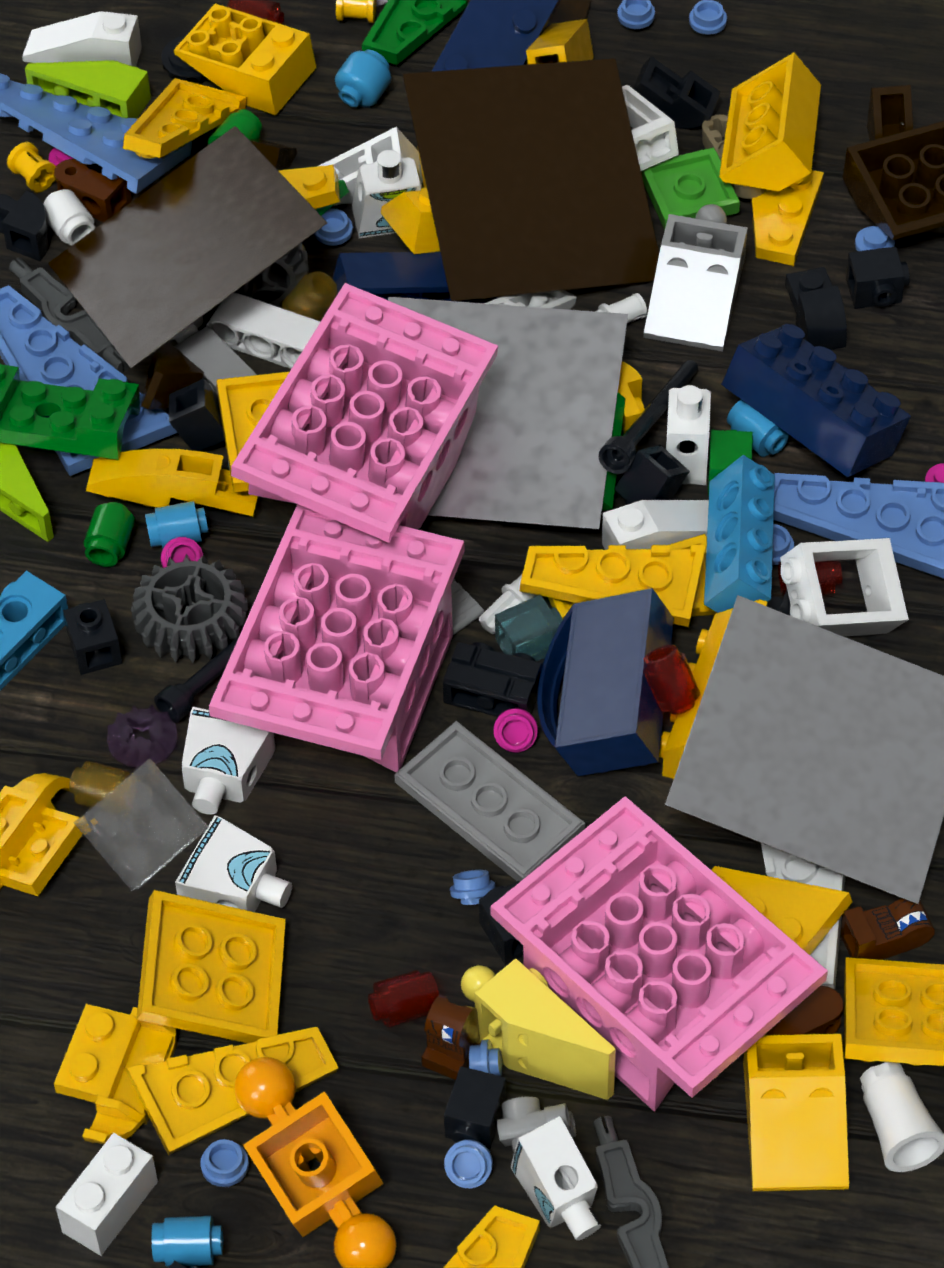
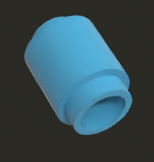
[727,400,788,456]
[145,501,209,549]
[152,1216,223,1267]

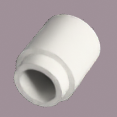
[43,189,95,246]

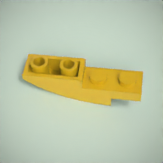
[86,448,258,516]

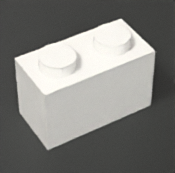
[56,1132,158,1256]

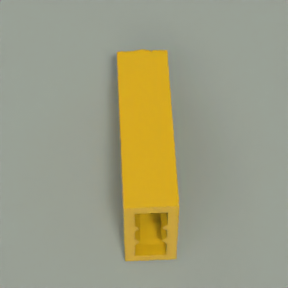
[526,19,594,65]

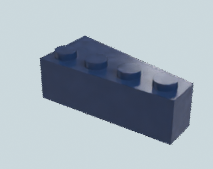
[324,252,501,313]

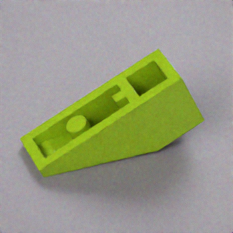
[25,60,151,119]
[0,443,54,542]

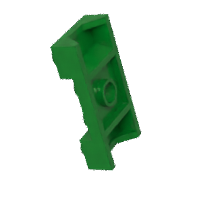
[0,363,140,460]

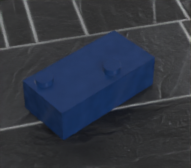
[431,0,561,72]

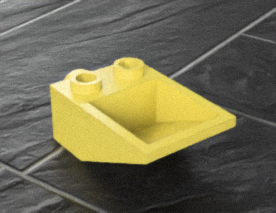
[461,958,616,1100]

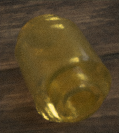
[282,271,337,321]
[69,761,139,814]

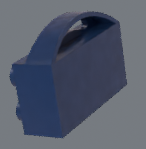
[721,324,911,477]
[537,588,674,776]

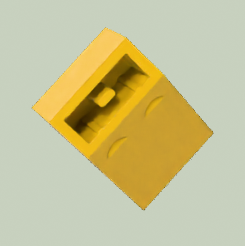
[174,3,316,115]
[743,1034,849,1191]

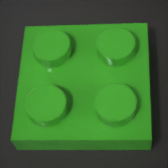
[641,147,740,230]

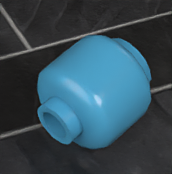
[335,50,392,107]

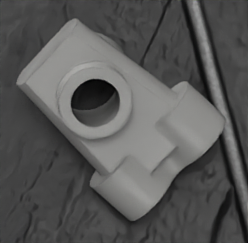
[497,1097,576,1151]

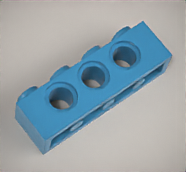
[704,455,775,613]
[0,570,68,691]

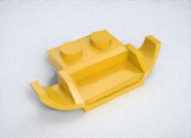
[0,773,87,896]
[54,1004,178,1145]

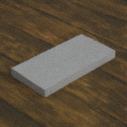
[394,721,585,882]

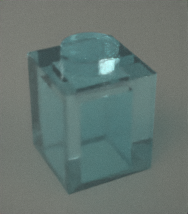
[495,595,563,661]

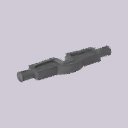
[9,257,130,374]
[593,1116,669,1268]

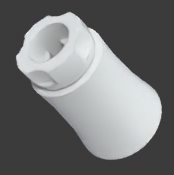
[860,1062,944,1172]

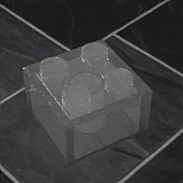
[73,759,209,891]

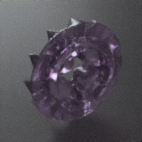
[107,705,177,768]

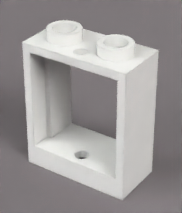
[622,84,679,171]
[780,538,909,637]

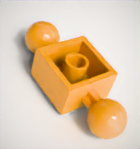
[234,1057,396,1268]

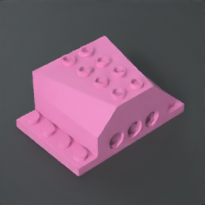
[231,283,498,542]
[209,504,465,772]
[491,796,828,1112]

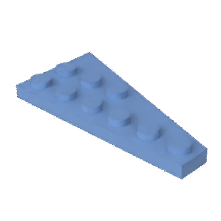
[0,73,192,194]
[0,285,177,476]
[774,473,944,579]

